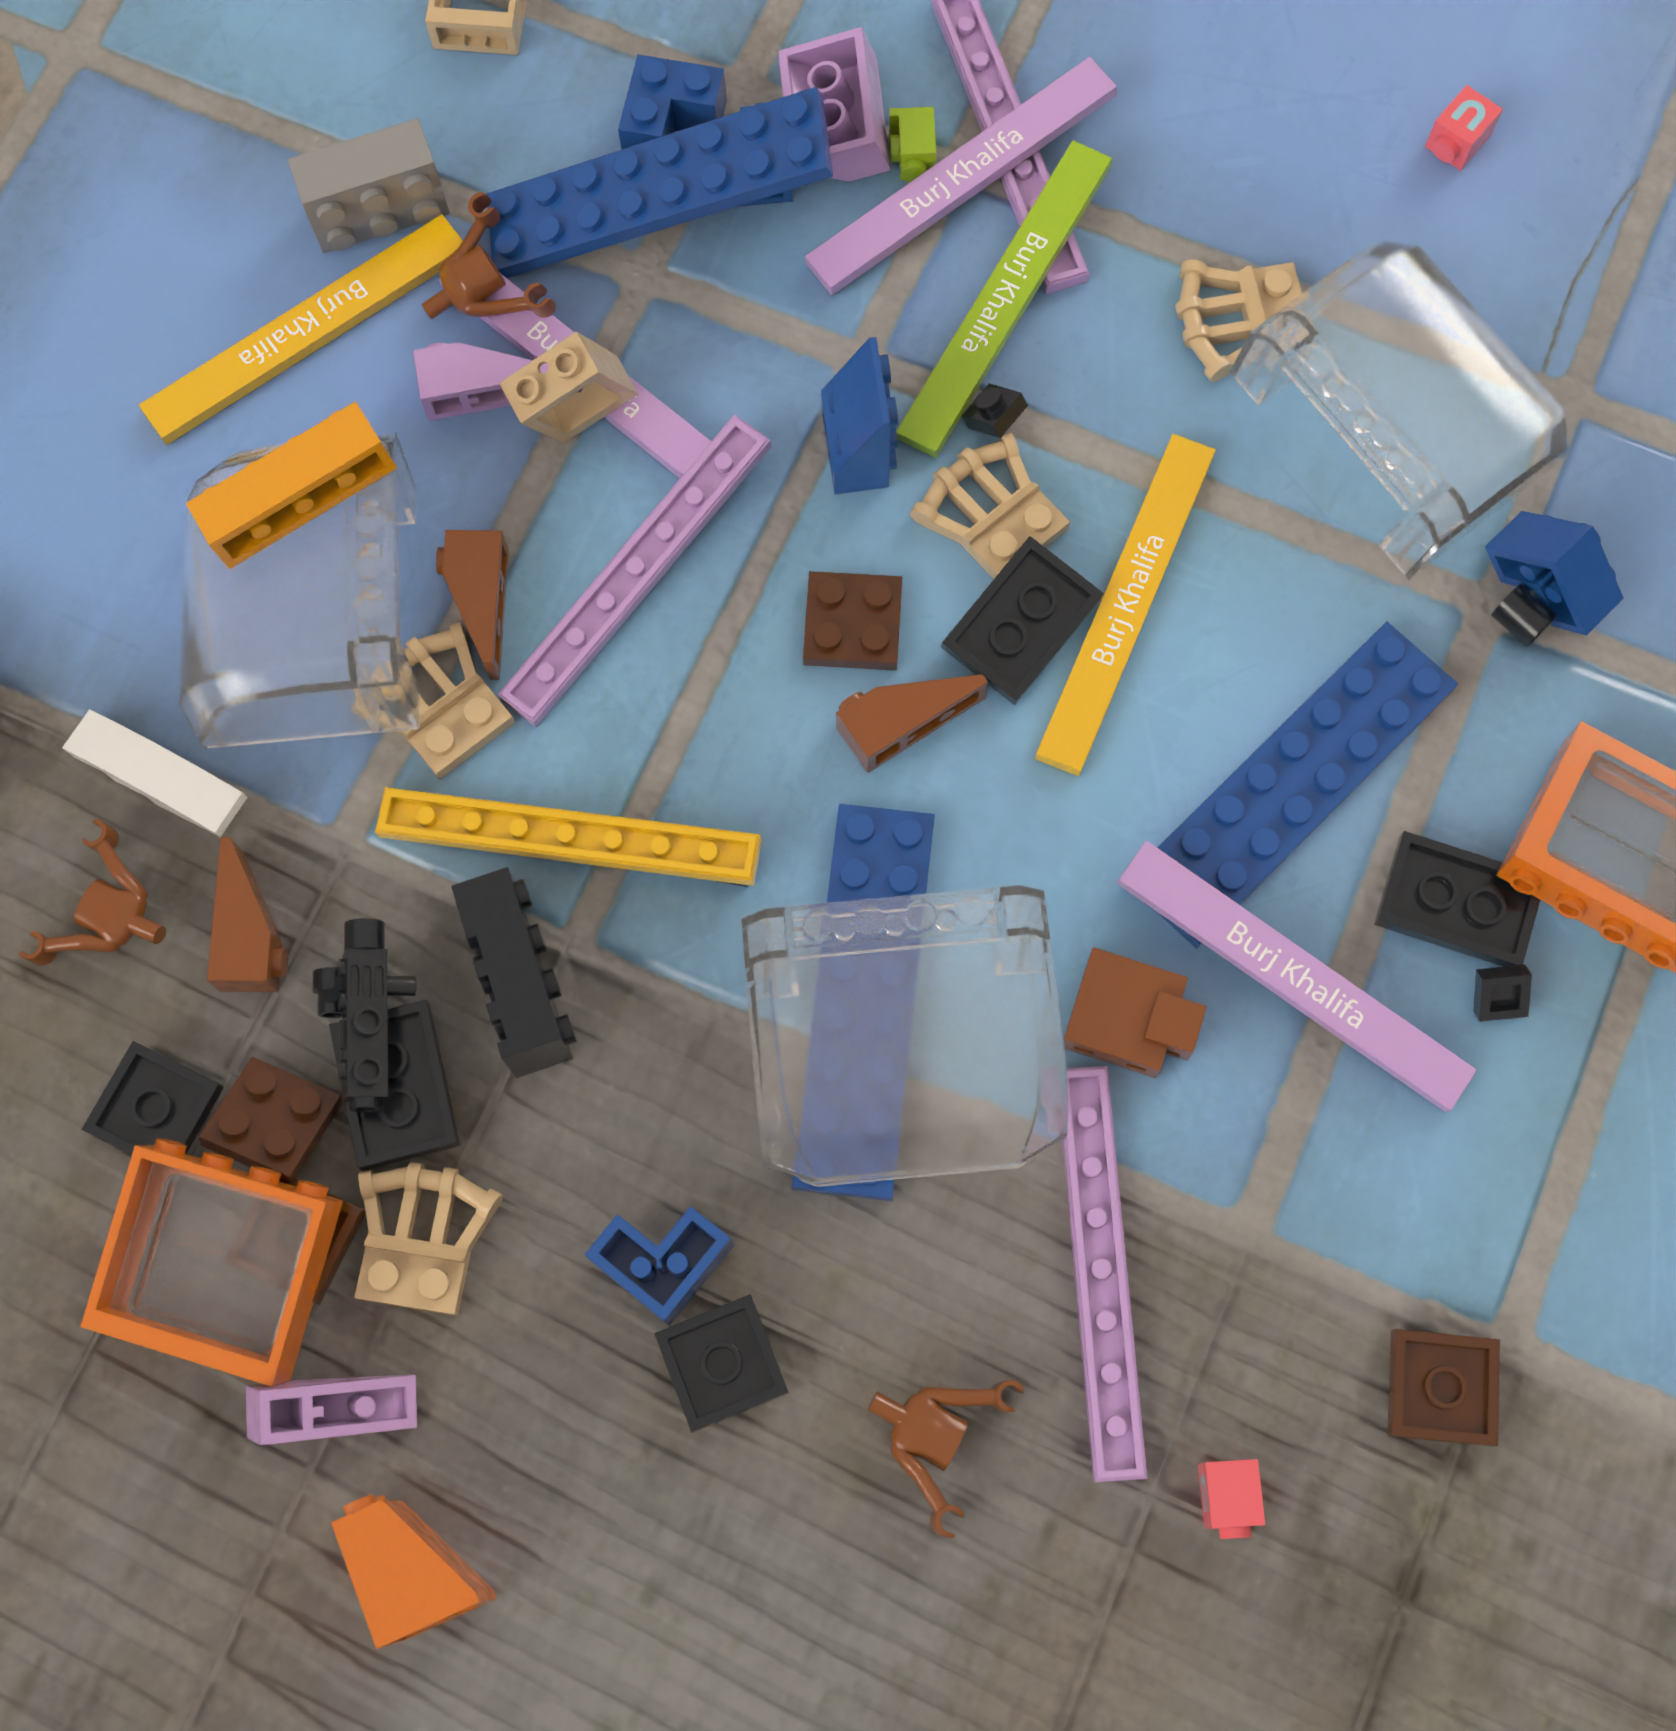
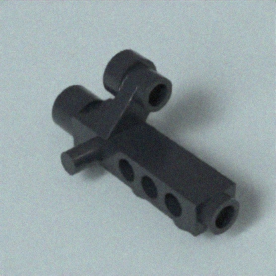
[313,918,417,1113]

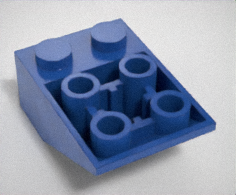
[821,337,898,495]

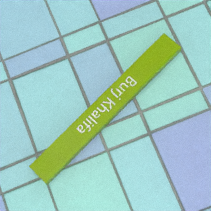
[896,140,1112,459]

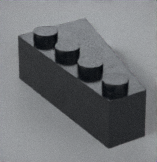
[451,867,577,1078]

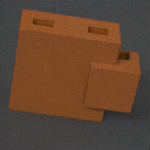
[1060,947,1207,1078]

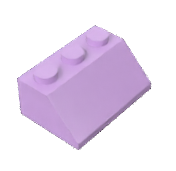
[778,27,891,182]

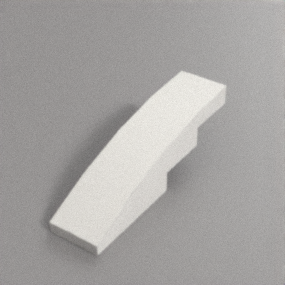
[62,709,248,837]

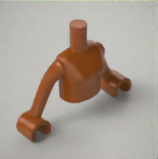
[421,192,556,319]
[19,819,166,966]
[867,1380,1024,1538]

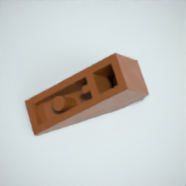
[436,530,509,680]
[836,674,988,773]
[207,837,288,992]

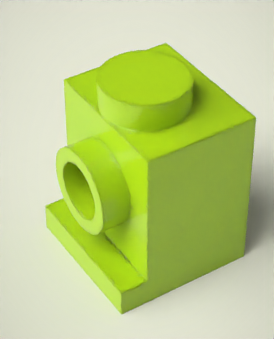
[889,107,936,182]

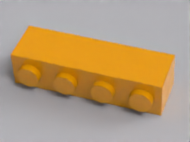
[186,401,397,570]

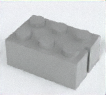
[287,118,450,254]

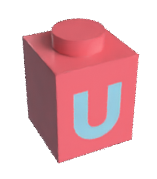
[1425,85,1503,171]
[1198,1459,1265,1539]

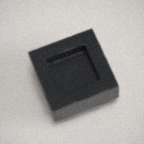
[962,383,1028,438]
[1473,964,1532,1022]

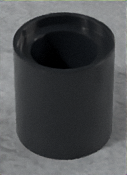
[1491,584,1557,647]

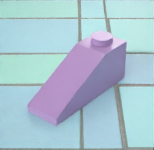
[413,342,549,421]
[246,1374,417,1445]

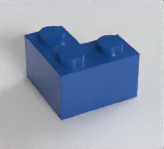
[618,54,727,150]
[1485,511,1624,636]
[584,1206,734,1326]

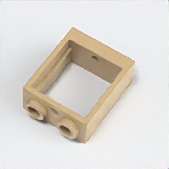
[425,0,527,55]
[499,331,638,443]

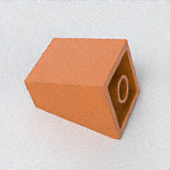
[331,1494,497,1649]

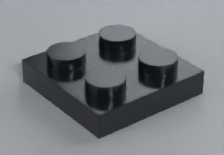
[81,1041,224,1155]
[654,1294,789,1433]

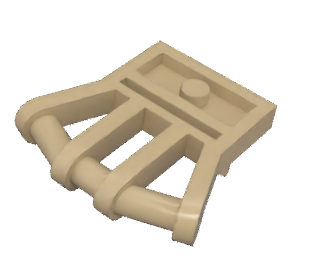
[1175,260,1315,383]
[910,432,1070,579]
[351,621,515,780]
[354,1162,503,1316]

